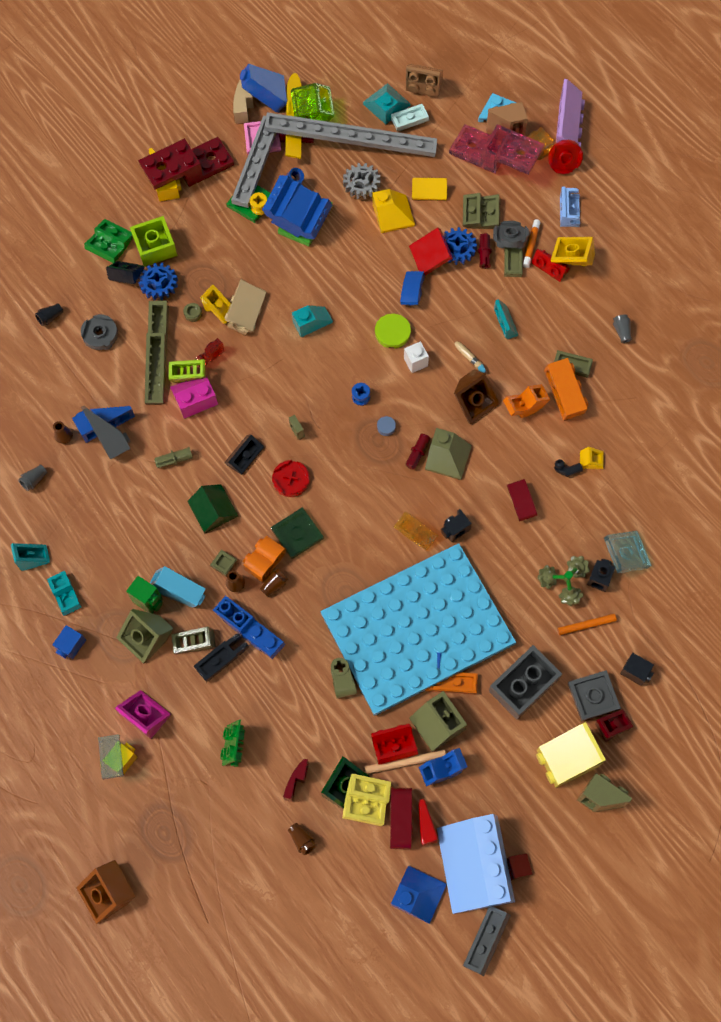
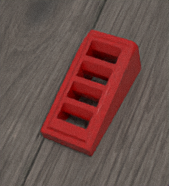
[419,799,438,847]

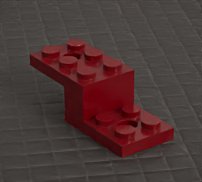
[138,137,234,190]

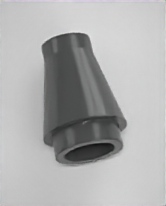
[613,314,632,343]
[18,464,47,491]

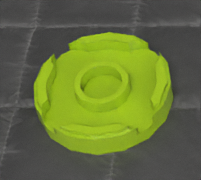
[375,314,411,348]

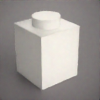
[404,341,429,373]

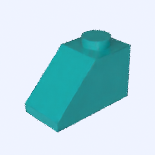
[292,305,333,337]

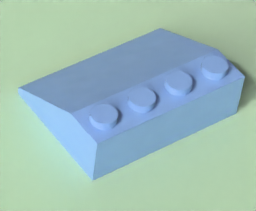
[437,814,515,914]

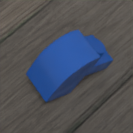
[419,748,467,786]

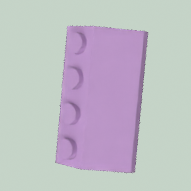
[556,79,585,147]

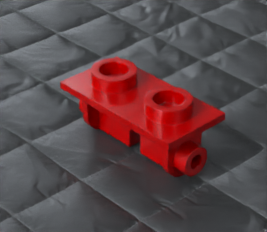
[531,249,569,282]

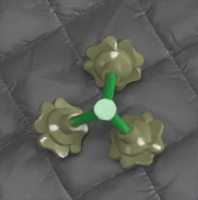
[537,556,590,606]

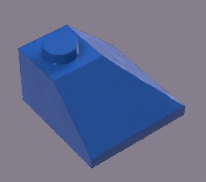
[391,866,447,924]

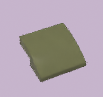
[463,193,501,229]

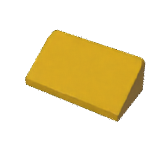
[412,178,447,200]

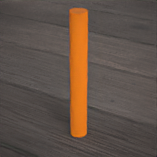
[557,614,617,636]

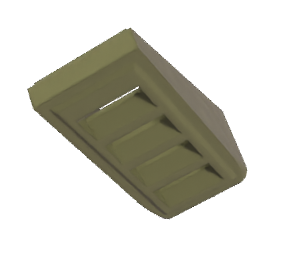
[172,627,216,654]

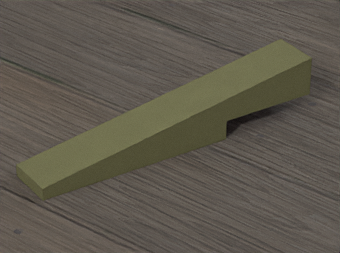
[145,301,169,404]

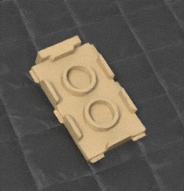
[224,279,266,335]

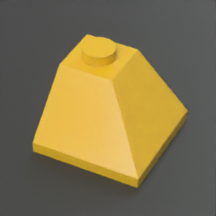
[372,189,415,233]
[551,237,595,266]

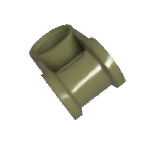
[331,658,357,699]

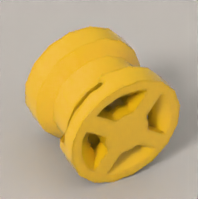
[250,192,267,215]

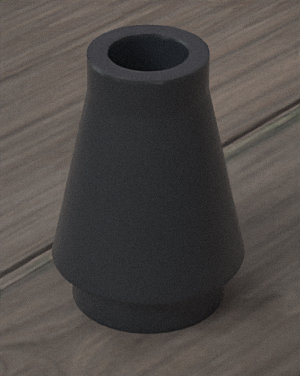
[35,303,63,326]

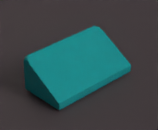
[494,299,518,339]

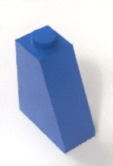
[240,64,287,113]

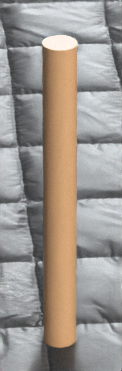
[365,750,446,774]

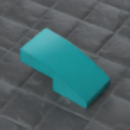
[47,571,82,616]

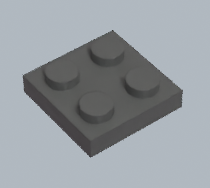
[568,670,621,722]

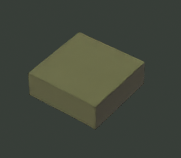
[289,415,305,440]
[210,550,238,577]

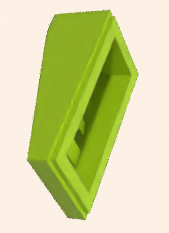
[169,359,205,383]

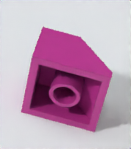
[170,375,218,419]

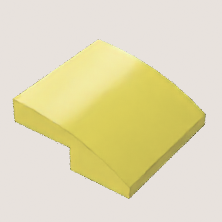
[342,774,391,826]

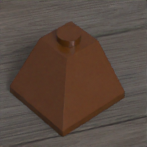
[454,369,500,424]

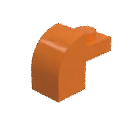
[503,384,550,418]

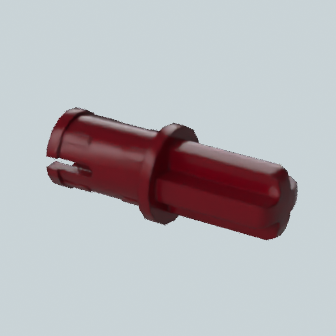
[478,233,492,269]
[405,433,431,470]

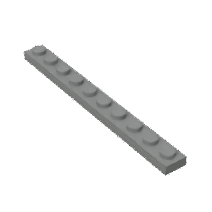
[264,112,437,157]

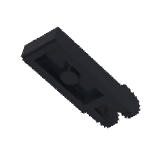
[194,634,249,683]

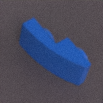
[400,271,425,305]

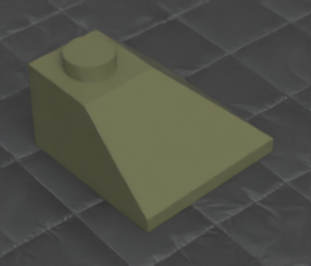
[425,428,472,480]
[116,609,173,664]

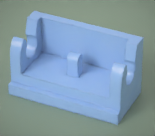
[560,187,580,227]

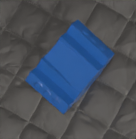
[262,175,333,240]

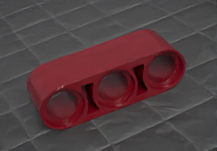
[390,787,412,850]

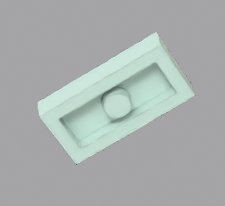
[391,104,429,132]

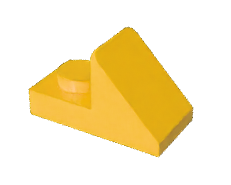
[200,285,231,324]

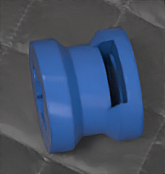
[352,383,370,406]

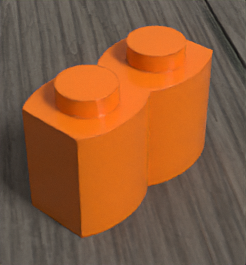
[243,536,286,582]

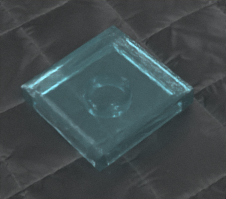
[604,531,652,573]

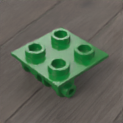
[220,720,245,767]

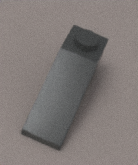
[81,406,131,459]

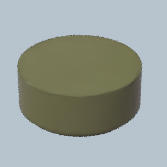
[183,303,202,322]

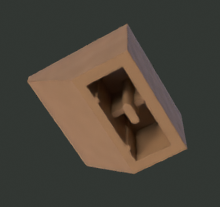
[406,64,443,97]
[486,102,528,143]

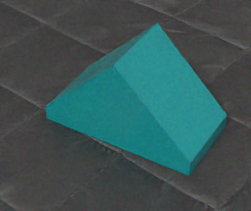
[11,543,50,571]

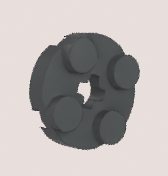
[493,221,529,249]
[81,314,118,350]

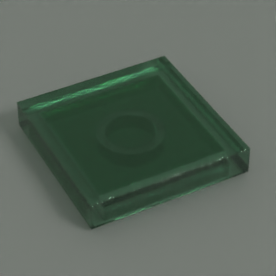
[270,507,324,559]

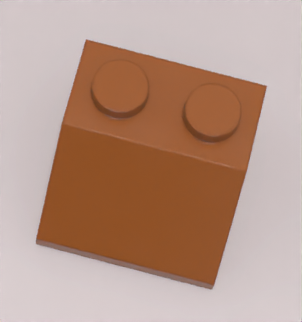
[76,860,136,924]

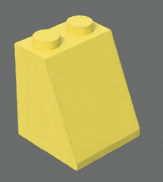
[536,722,606,787]

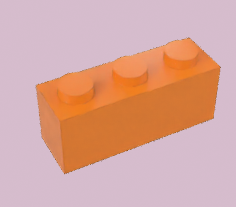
[544,358,588,421]

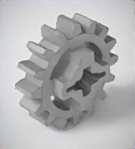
[343,163,380,199]

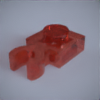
[195,338,225,367]

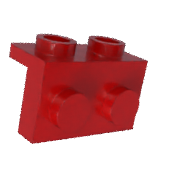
[371,724,418,765]

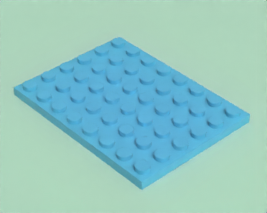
[320,543,516,716]

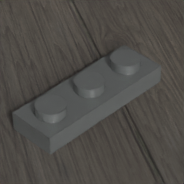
[463,906,511,976]

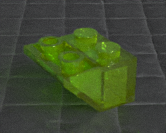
[291,83,334,122]

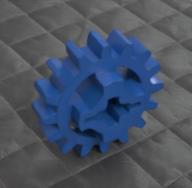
[444,227,477,265]
[138,263,178,301]

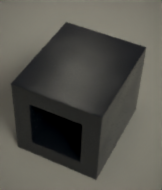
[620,652,654,686]

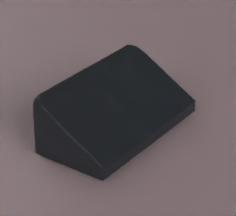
[106,261,144,284]
[224,434,265,475]

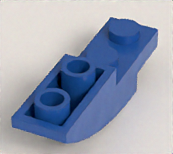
[213,596,285,660]

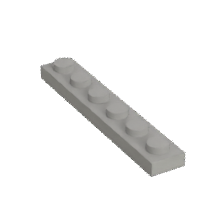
[231,115,277,208]

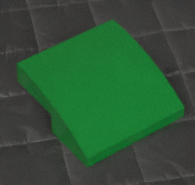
[84,219,133,263]

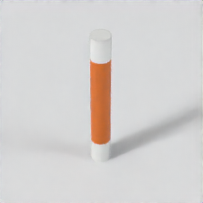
[523,219,540,268]

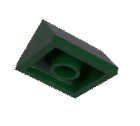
[187,484,239,534]
[321,756,370,809]

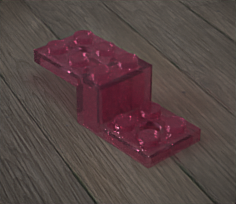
[449,124,545,175]

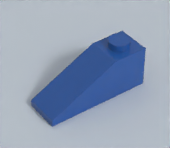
[72,406,135,443]

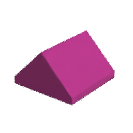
[115,690,171,739]

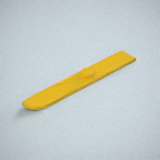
[285,73,302,159]

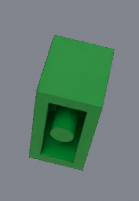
[126,576,163,614]

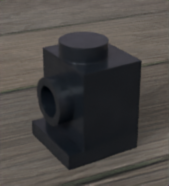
[440,509,472,542]
[587,559,615,592]

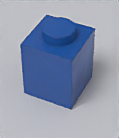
[52,625,86,660]

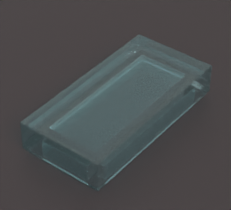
[98,734,124,780]

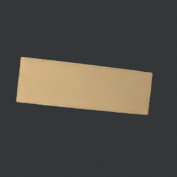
[233,80,254,124]

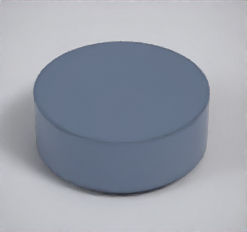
[377,416,396,436]

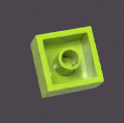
[130,216,178,267]

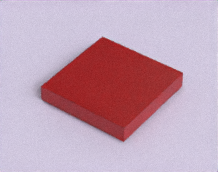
[409,227,453,276]

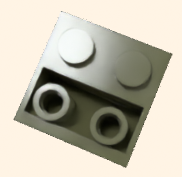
[409,691,467,752]
[577,773,632,812]

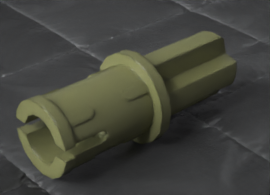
[154,447,193,468]

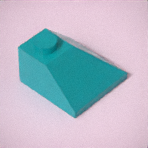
[363,83,410,125]

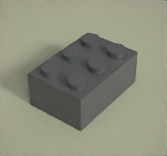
[489,645,562,720]

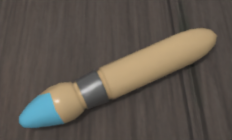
[455,341,486,373]

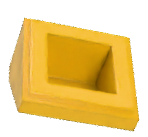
[580,447,603,469]

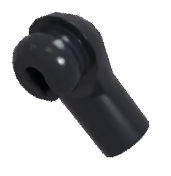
[554,459,583,477]

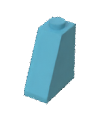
[150,566,205,608]

